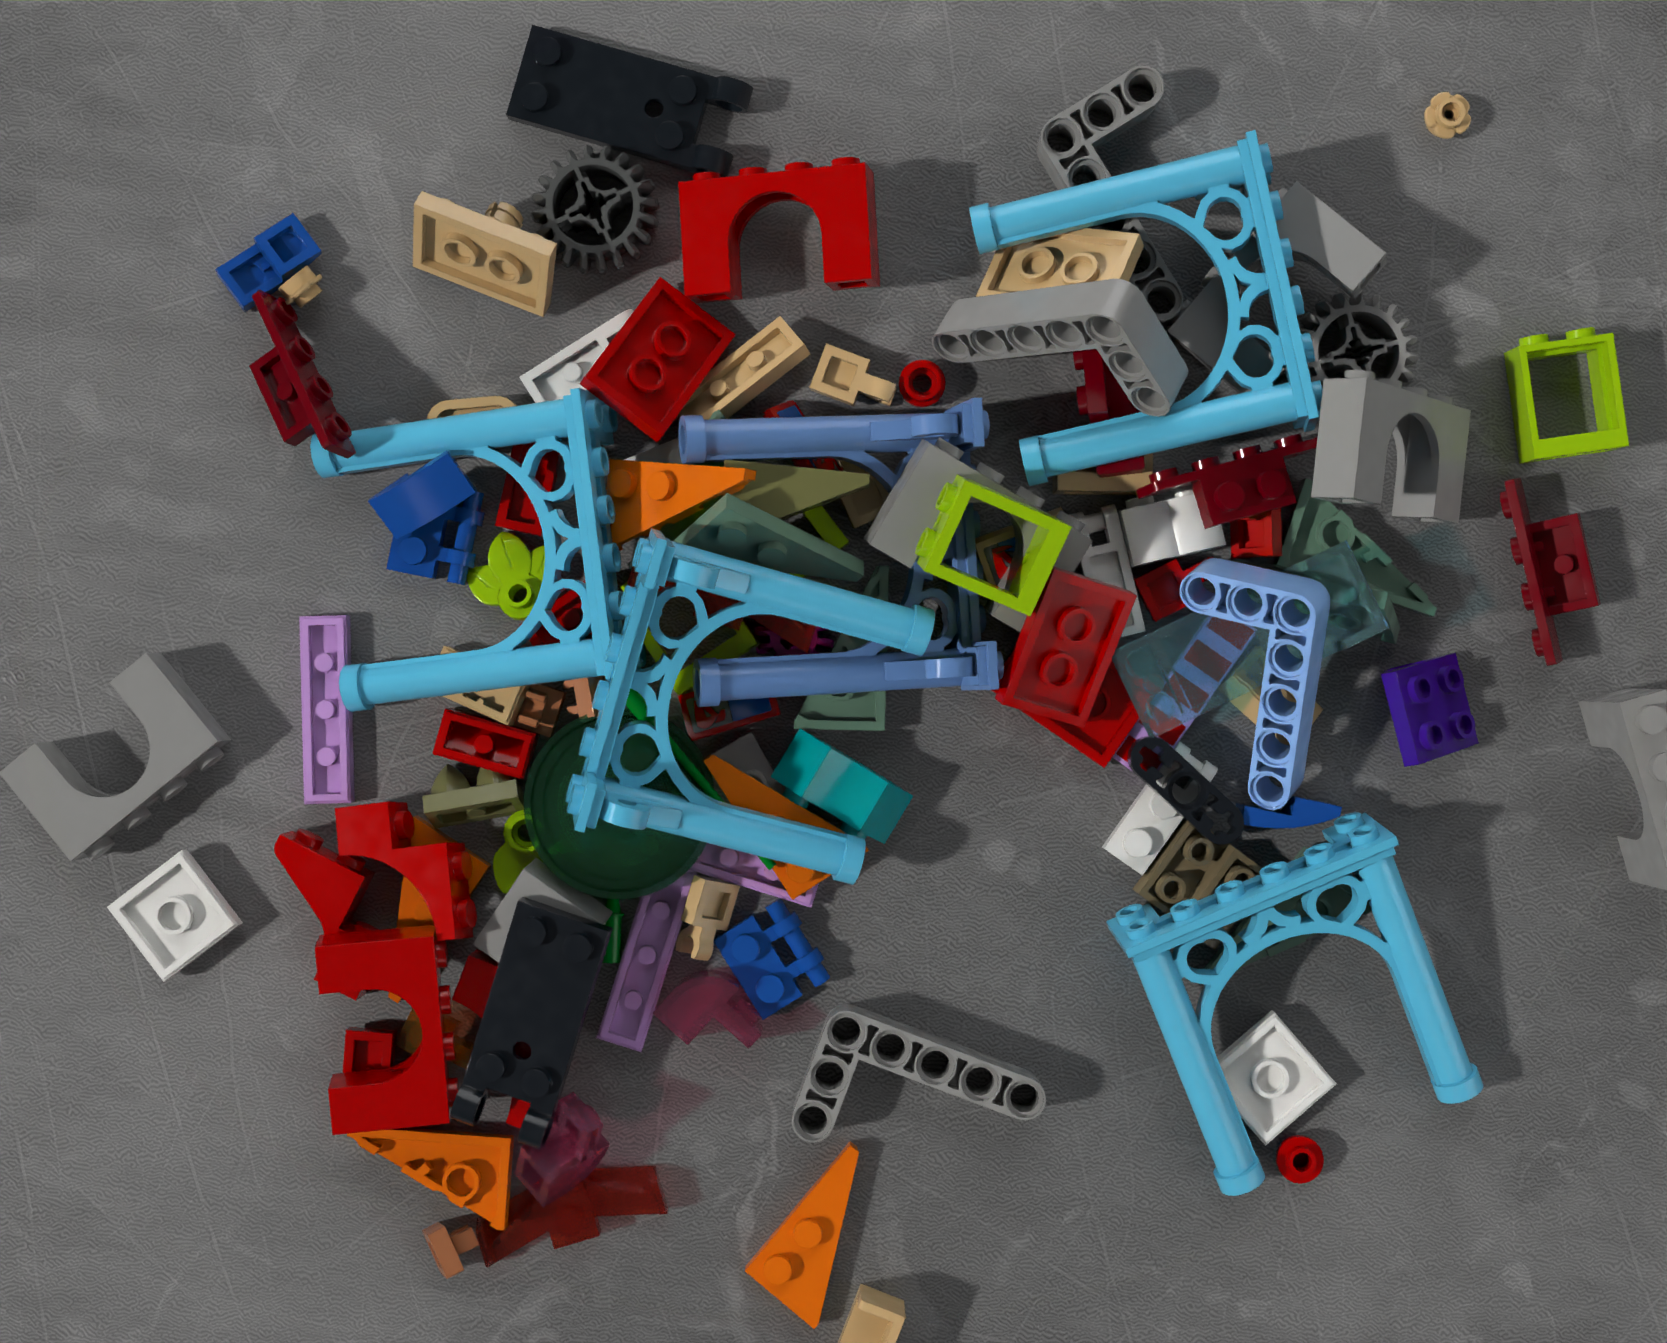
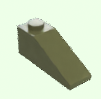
[721,460,870,520]

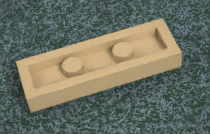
[678,316,810,420]

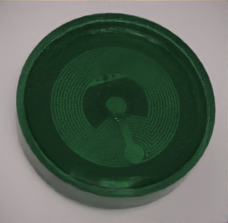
[524,708,715,901]

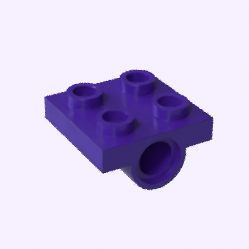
[1381,652,1479,767]

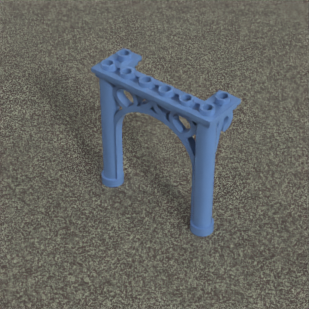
[678,398,1004,707]

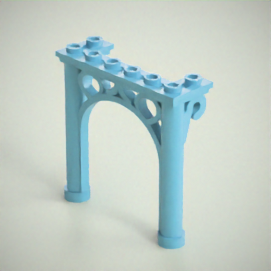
[969,130,1323,486]
[310,388,646,712]
[565,528,935,885]
[1106,812,1483,1196]

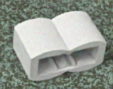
[1118,485,1226,568]

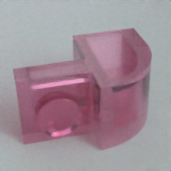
[653,970,763,1049]
[514,1092,610,1207]

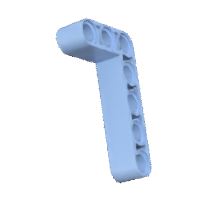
[1179,558,1330,811]

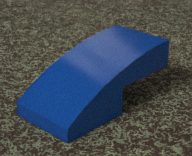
[215,213,322,312]
[368,450,476,539]
[1235,796,1342,828]

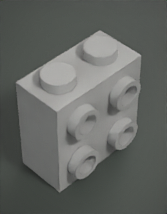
[473,858,613,962]

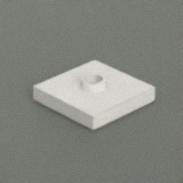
[107,849,243,982]
[1217,1010,1337,1146]

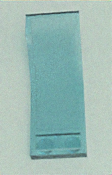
[1112,540,1389,738]

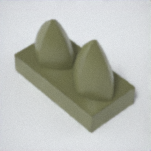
[422,764,527,829]

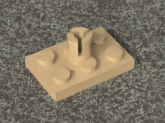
[413,191,557,317]
[976,228,1144,297]

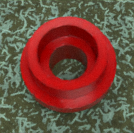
[899,360,946,407]
[1275,1135,1324,1184]

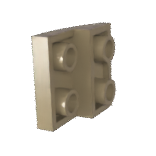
[1132,819,1262,950]

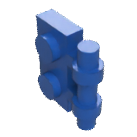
[386,491,485,585]
[714,898,830,1020]

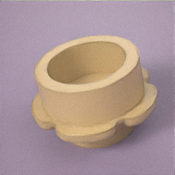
[1424,92,1471,139]
[278,265,322,308]

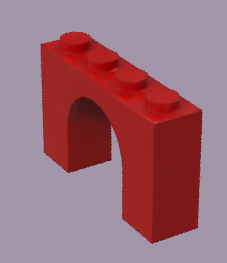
[678,157,880,303]
[315,925,459,1135]

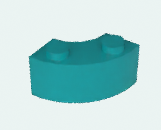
[771,728,913,844]

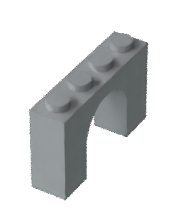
[1168,181,1387,394]
[1311,370,1471,524]
[863,437,1093,632]
[0,653,232,861]
[1578,688,1667,890]

